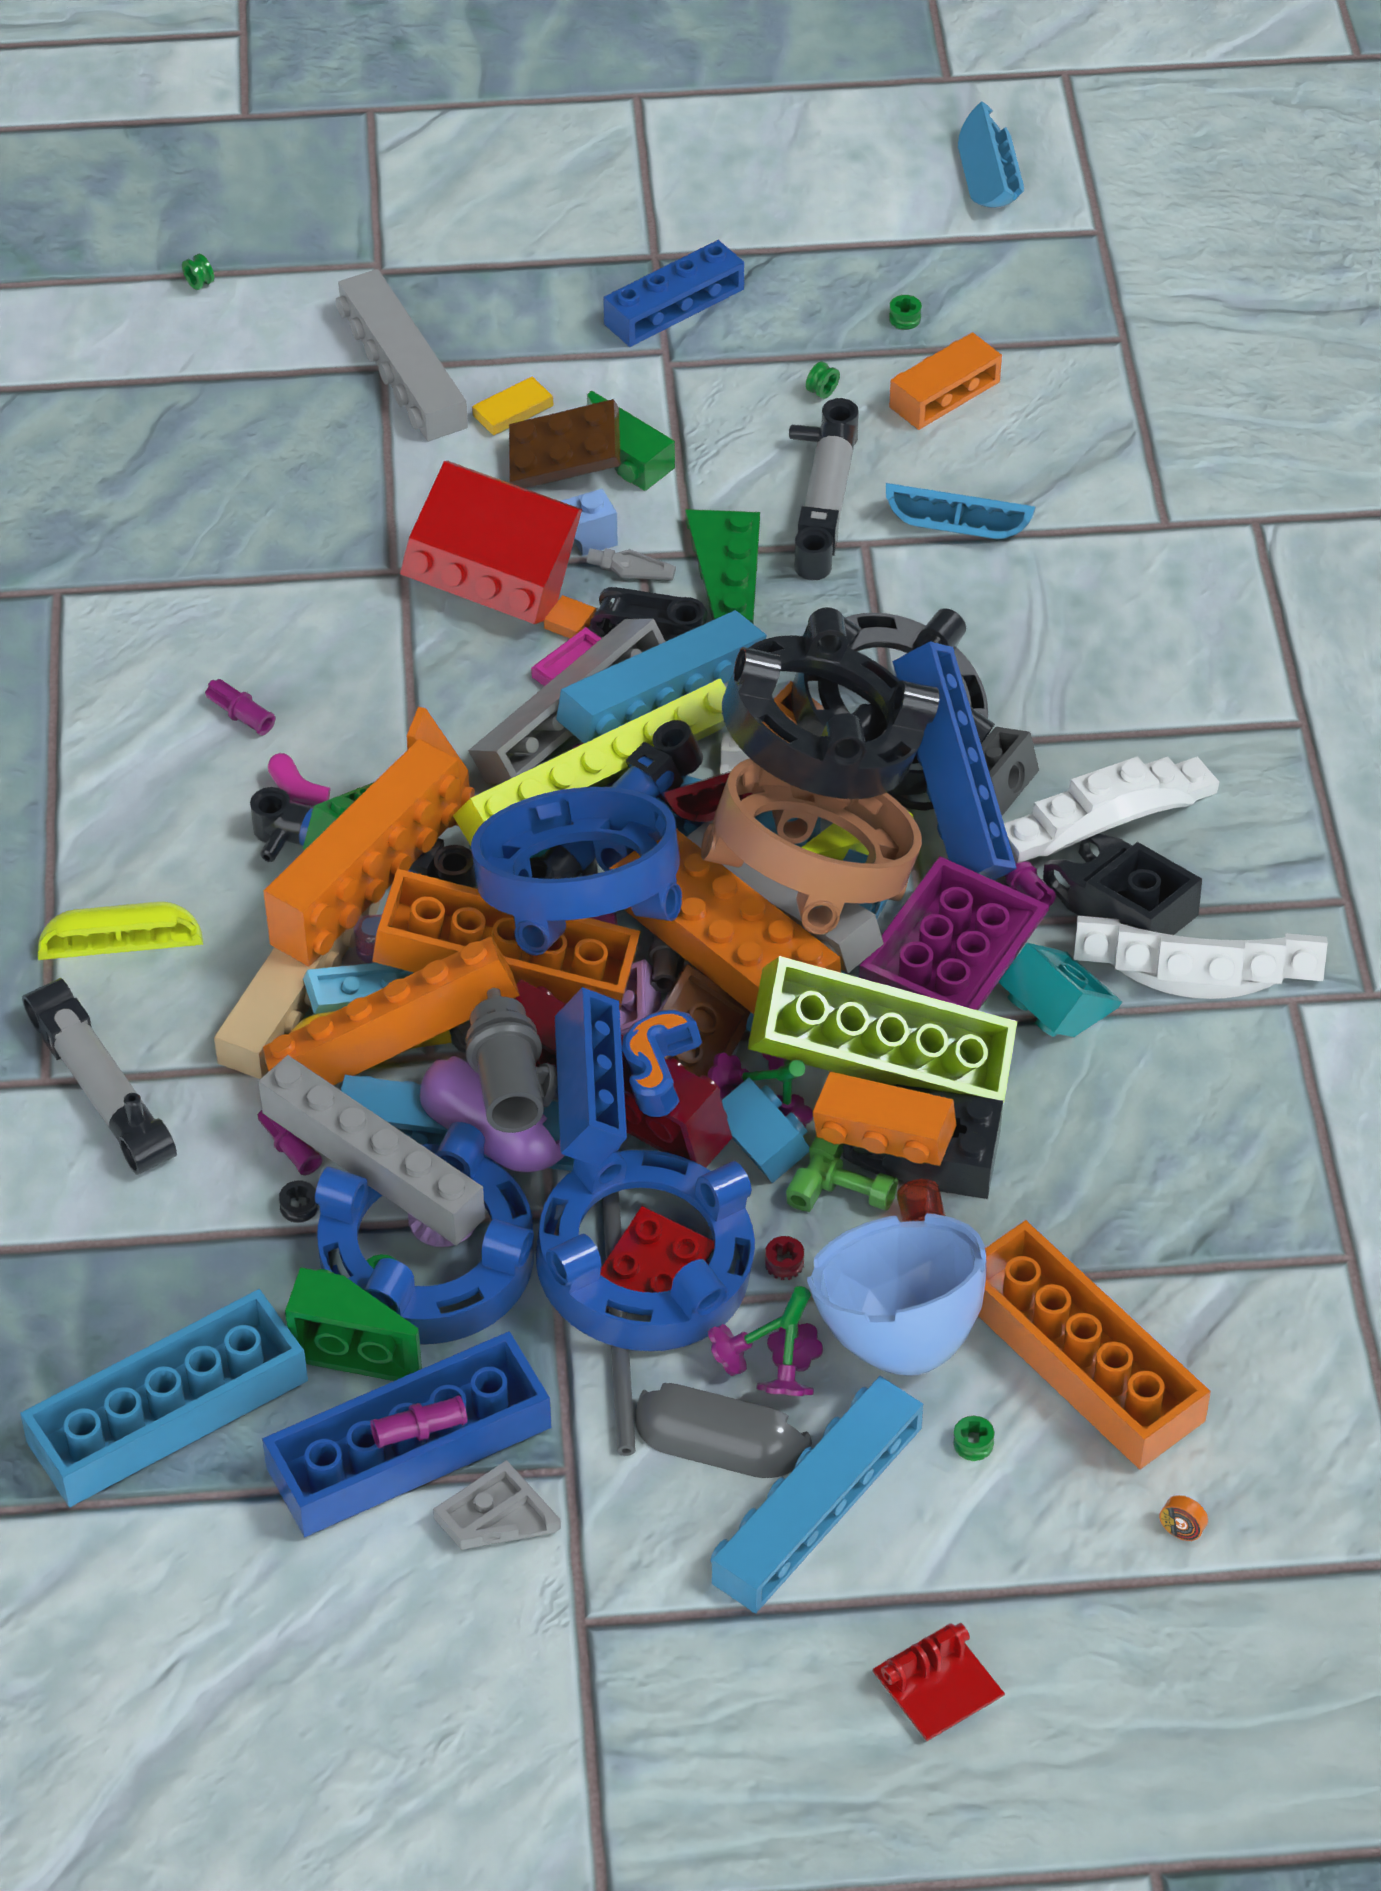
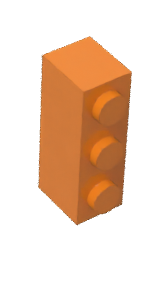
[889,332,1002,430]
[813,1071,956,1166]

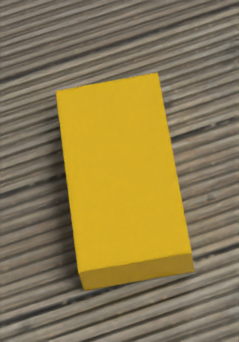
[472,376,554,436]

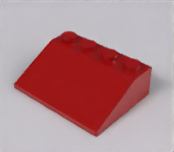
[400,461,582,624]

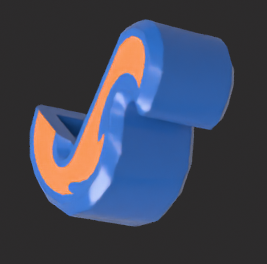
[622,1010,702,1117]

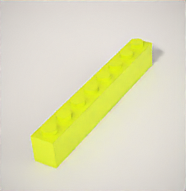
[453,678,726,846]

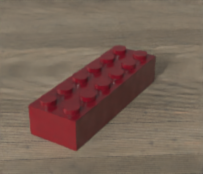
[514,979,732,1167]

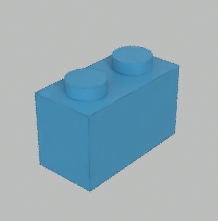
[722,1077,810,1183]

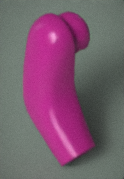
[267,753,331,806]

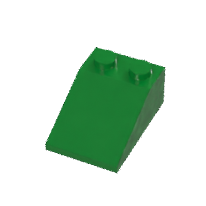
[285,1267,422,1381]

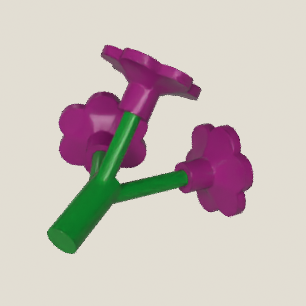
[708,1053,813,1128]
[708,1286,823,1396]

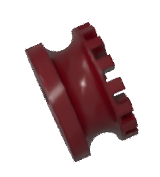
[765,1236,804,1280]

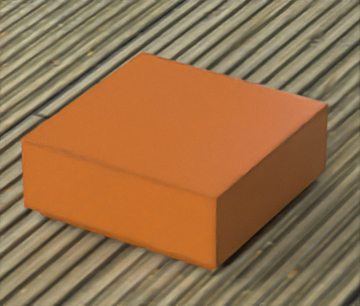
[544,595,596,639]

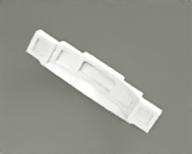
[1004,756,1220,863]
[1074,916,1328,999]

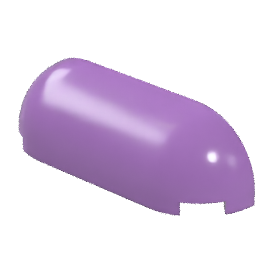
[420,1056,565,1172]

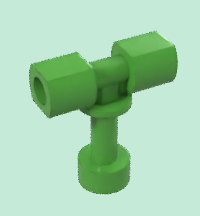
[786,1136,898,1212]

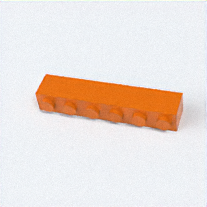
[263,936,520,1086]

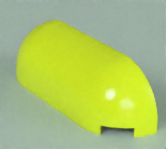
[38,901,203,960]

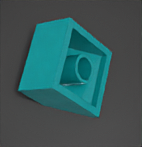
[998,943,1122,1037]

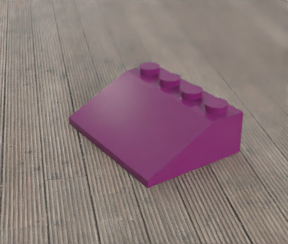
[859,856,1049,1010]

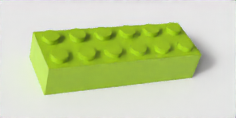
[748,956,1018,1103]

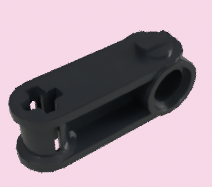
[590,587,708,641]

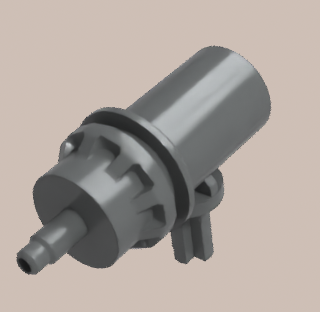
[465,988,558,1133]

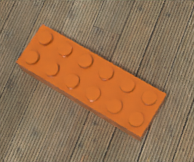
[263,739,461,967]
[609,829,841,1014]
[372,868,641,1009]
[978,1220,1211,1470]

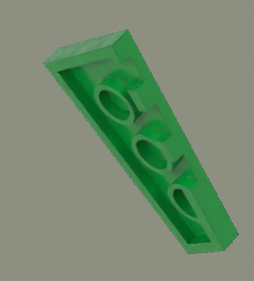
[685,509,760,624]

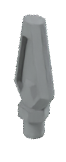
[587,548,676,580]

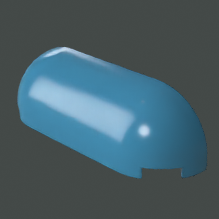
[958,101,1024,208]
[886,483,1036,539]

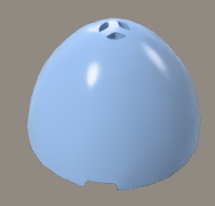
[807,1214,986,1376]

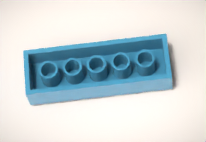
[20,1289,308,1508]

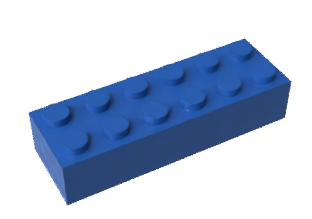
[262,1331,552,1537]

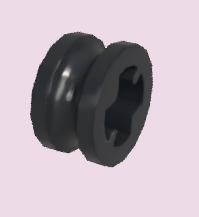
[279,1180,318,1223]

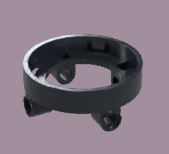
[722,607,939,799]
[791,608,995,796]

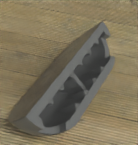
[635,1383,812,1478]

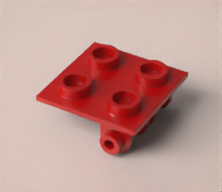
[600,1206,714,1293]
[872,1623,1005,1741]

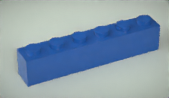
[892,642,1017,880]

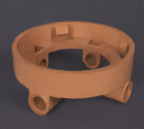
[701,758,922,935]

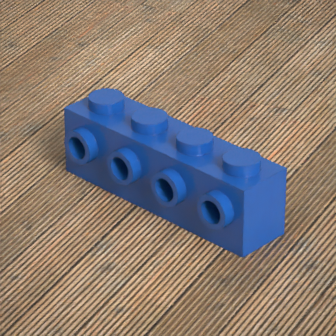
[603,239,745,347]
[555,987,627,1167]

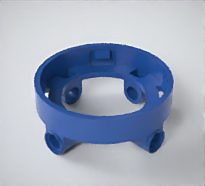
[471,787,682,955]
[315,1122,534,1345]
[536,1150,755,1351]

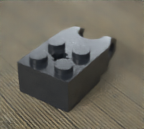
[1043,834,1202,935]
[843,1084,1004,1199]

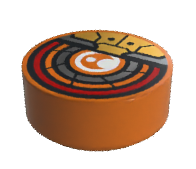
[1159,1495,1208,1541]

